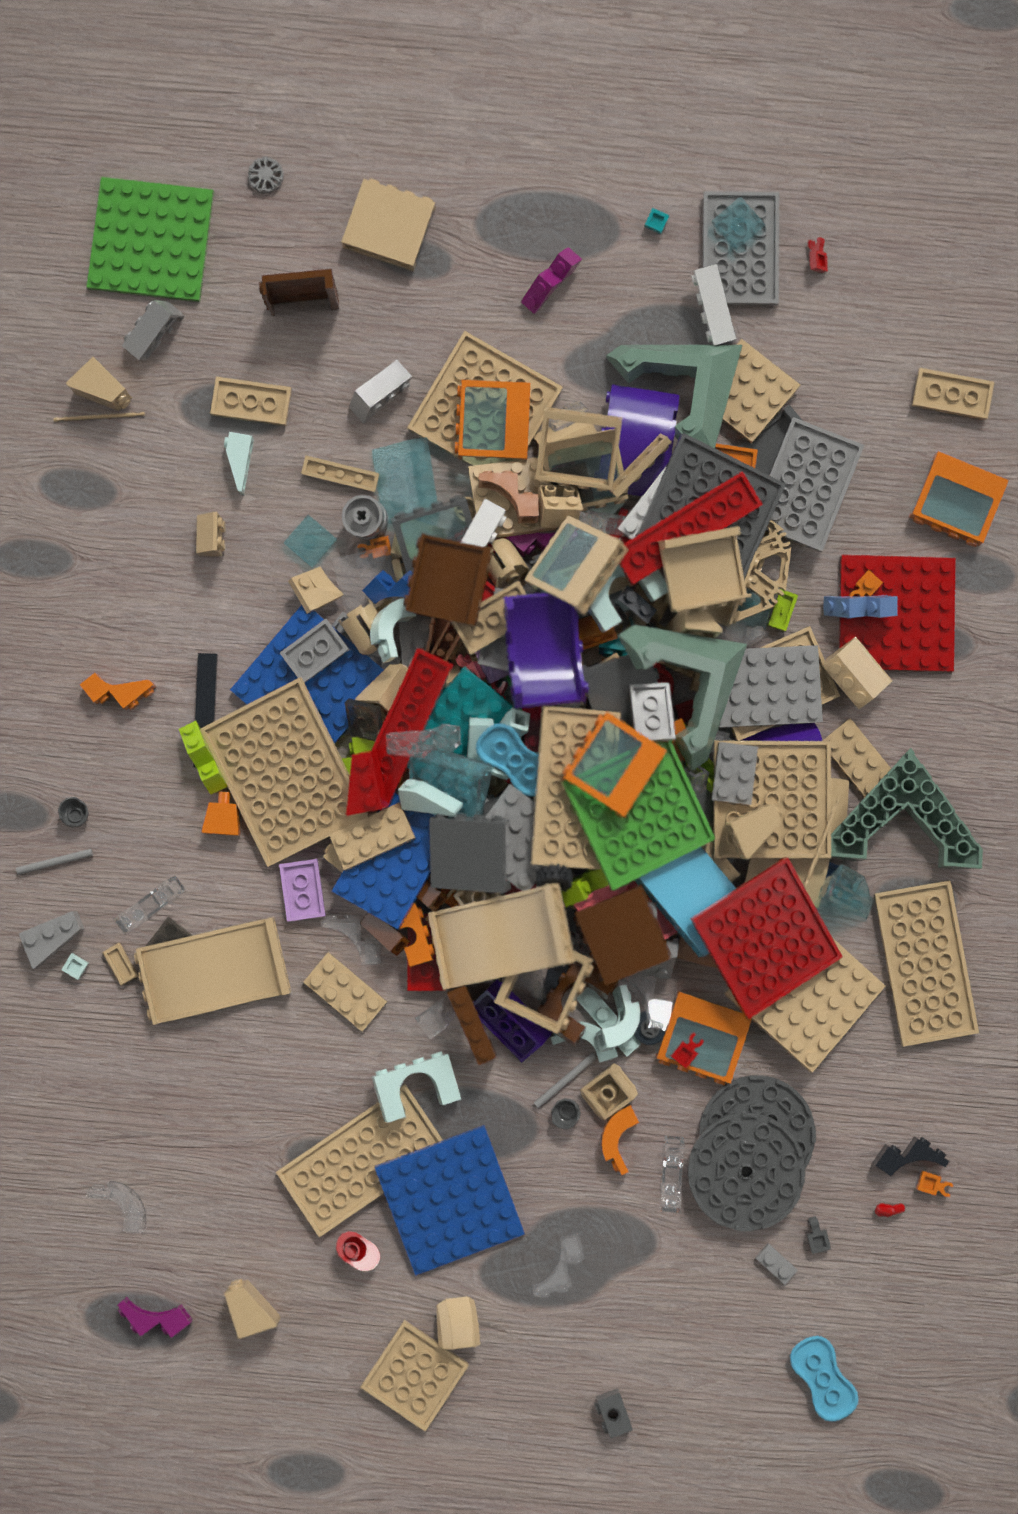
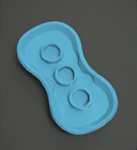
[476,724,539,796]
[790,1336,858,1422]

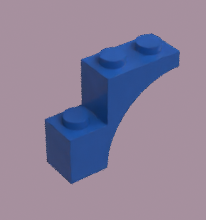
[362,570,413,604]

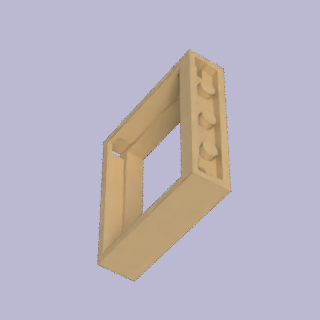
[535,407,622,492]
[494,951,593,1034]

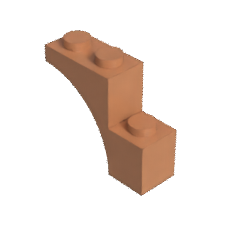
[478,471,539,523]

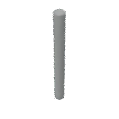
[16,849,93,875]
[533,1052,597,1108]

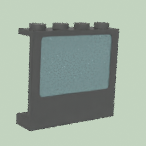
[390,495,472,572]

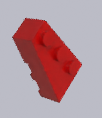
[346,749,389,816]

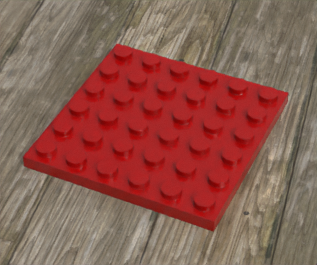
[839,555,956,672]
[690,857,843,1019]

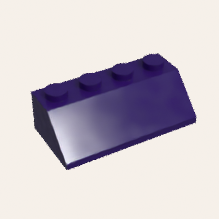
[740,723,823,741]
[473,979,553,1063]

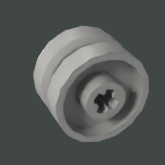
[341,495,389,541]

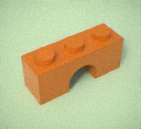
[400,904,435,966]

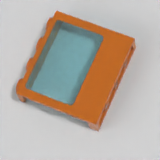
[455,380,531,460]
[909,451,1009,547]
[562,712,667,819]
[656,991,752,1085]

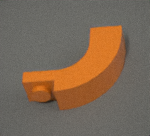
[601,1103,639,1175]

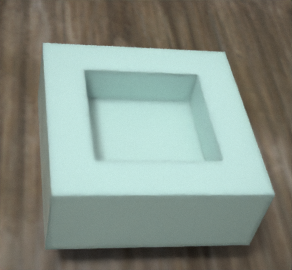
[61,953,89,980]

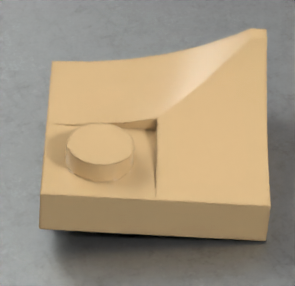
[288,566,343,614]

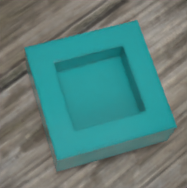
[644,208,670,234]

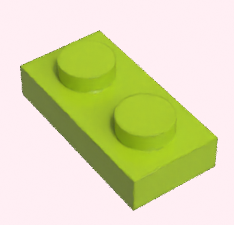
[767,589,798,632]

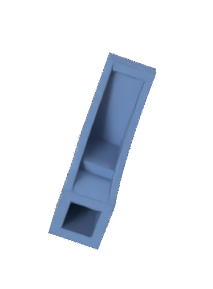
[823,595,897,618]

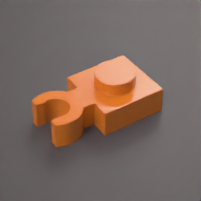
[357,536,391,559]
[849,570,883,597]
[916,1170,953,1197]

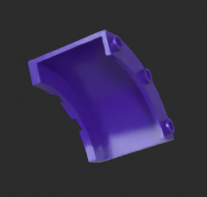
[594,384,680,496]
[504,593,589,708]

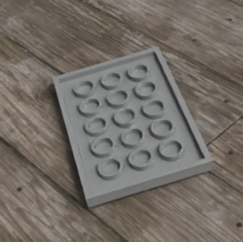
[703,191,779,306]
[766,417,864,552]
[719,645,823,728]

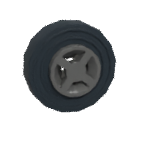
[634,1010,667,1045]

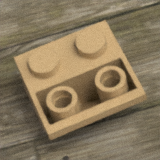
[538,484,583,528]
[196,512,226,557]

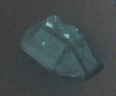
[819,864,873,919]

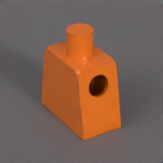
[202,792,241,836]

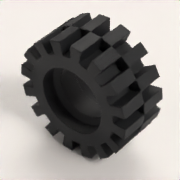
[536,864,572,892]

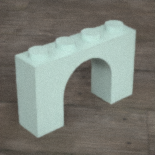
[588,564,668,633]
[372,1051,461,1123]

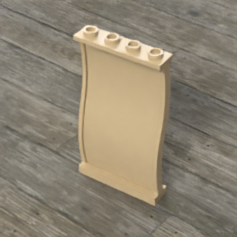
[428,884,575,990]
[134,917,291,1025]

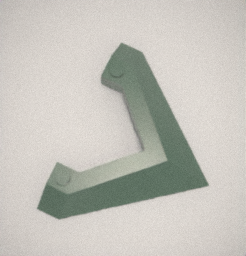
[606,345,742,448]
[618,625,747,771]
[831,748,983,869]

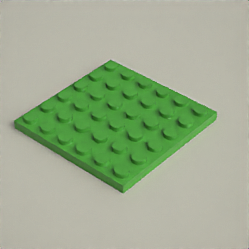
[87,177,214,302]
[562,741,715,890]

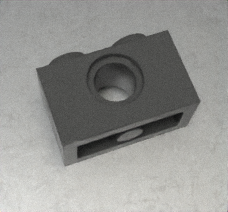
[594,1388,633,1438]

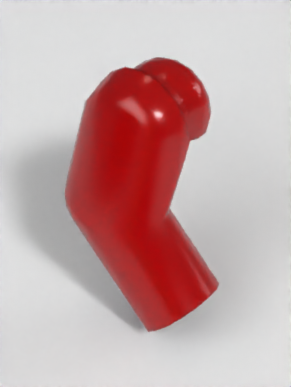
[875,1203,905,1217]

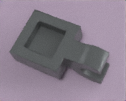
[807,1216,831,1254]

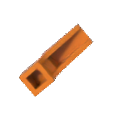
[80,673,157,710]

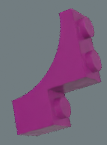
[521,247,582,314]
[506,528,579,558]
[117,1297,193,1338]

